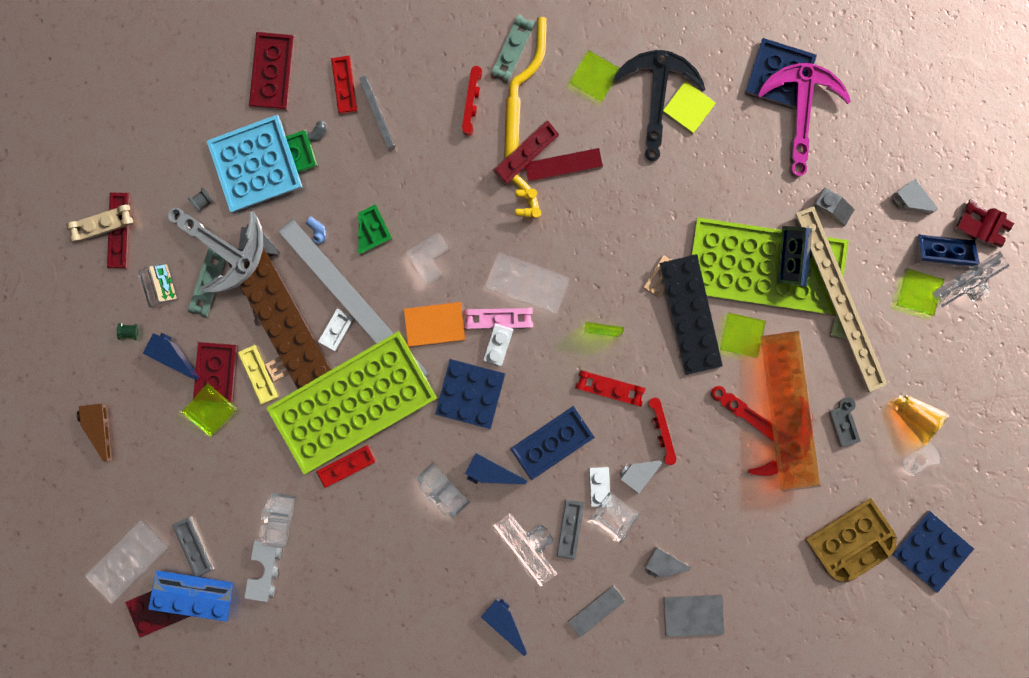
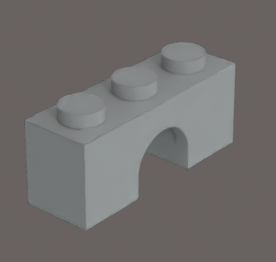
[244,540,282,602]

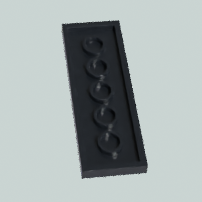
[659,254,723,375]

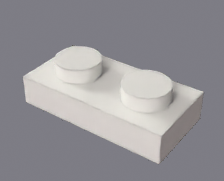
[318,309,354,352]
[483,323,513,366]
[589,467,611,507]

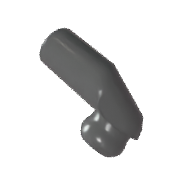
[302,120,327,141]

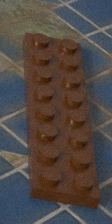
[227,246,331,389]

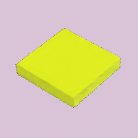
[663,81,716,134]

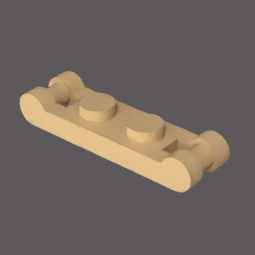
[66,205,134,243]

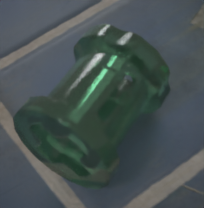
[117,323,140,341]

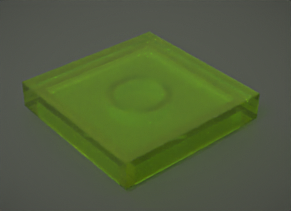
[570,50,620,102]
[896,268,945,316]
[720,312,766,358]
[583,322,624,337]
[182,383,237,437]

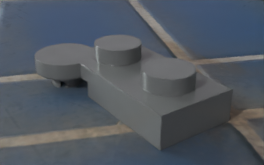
[829,397,861,447]

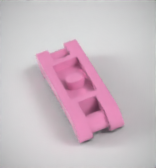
[464,308,533,329]

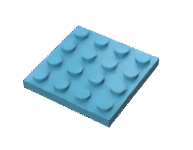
[207,115,302,213]

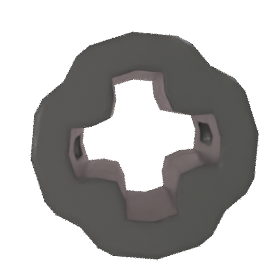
[188,188,213,212]

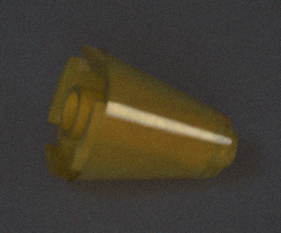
[894,395,950,445]

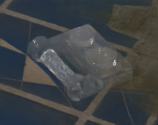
[590,492,640,543]

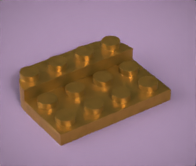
[806,498,897,583]

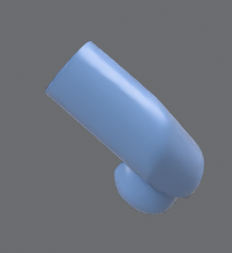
[306,217,326,244]

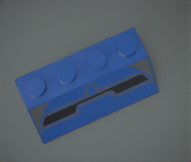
[148,570,233,622]

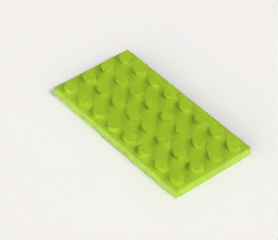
[691,217,849,316]
[266,331,437,475]

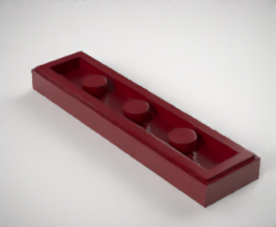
[493,120,560,185]
[526,148,603,182]
[107,192,130,269]

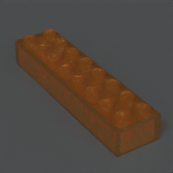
[760,331,822,492]

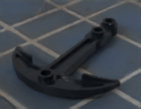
[613,50,705,162]

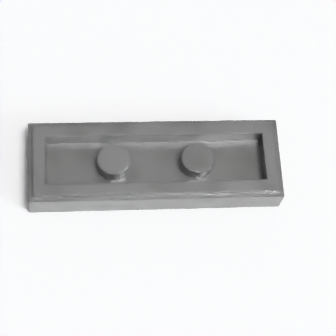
[556,499,585,560]
[172,517,214,577]
[568,586,625,637]

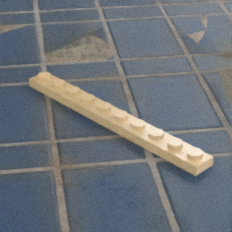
[795,206,888,392]

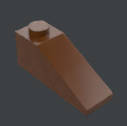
[77,404,112,462]

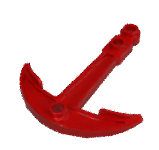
[710,386,814,476]

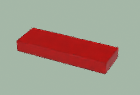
[331,55,358,115]
[316,445,376,488]

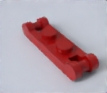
[462,66,482,136]
[575,370,646,407]
[648,397,676,465]

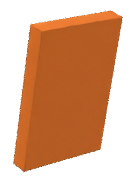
[404,302,465,347]

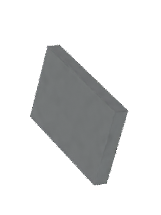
[664,595,724,637]

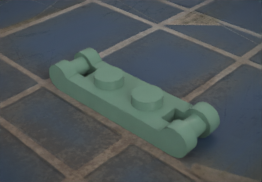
[490,14,535,83]
[188,248,226,318]

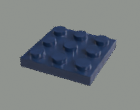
[745,38,817,109]
[435,359,505,429]
[892,511,974,593]

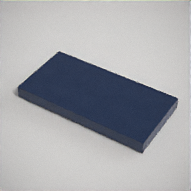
[510,406,595,481]

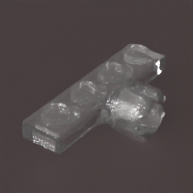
[933,251,1009,307]
[494,513,558,586]

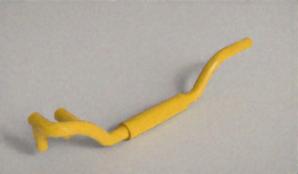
[504,17,546,219]

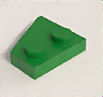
[358,204,392,255]

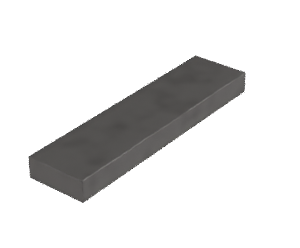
[359,76,395,151]

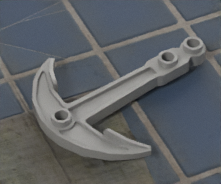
[168,208,263,293]

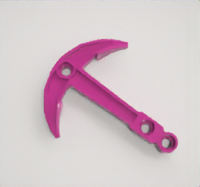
[758,63,851,176]

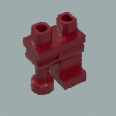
[953,198,1015,248]

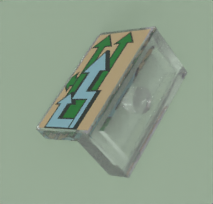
[138,263,177,307]

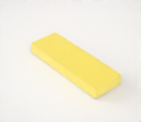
[237,345,279,405]

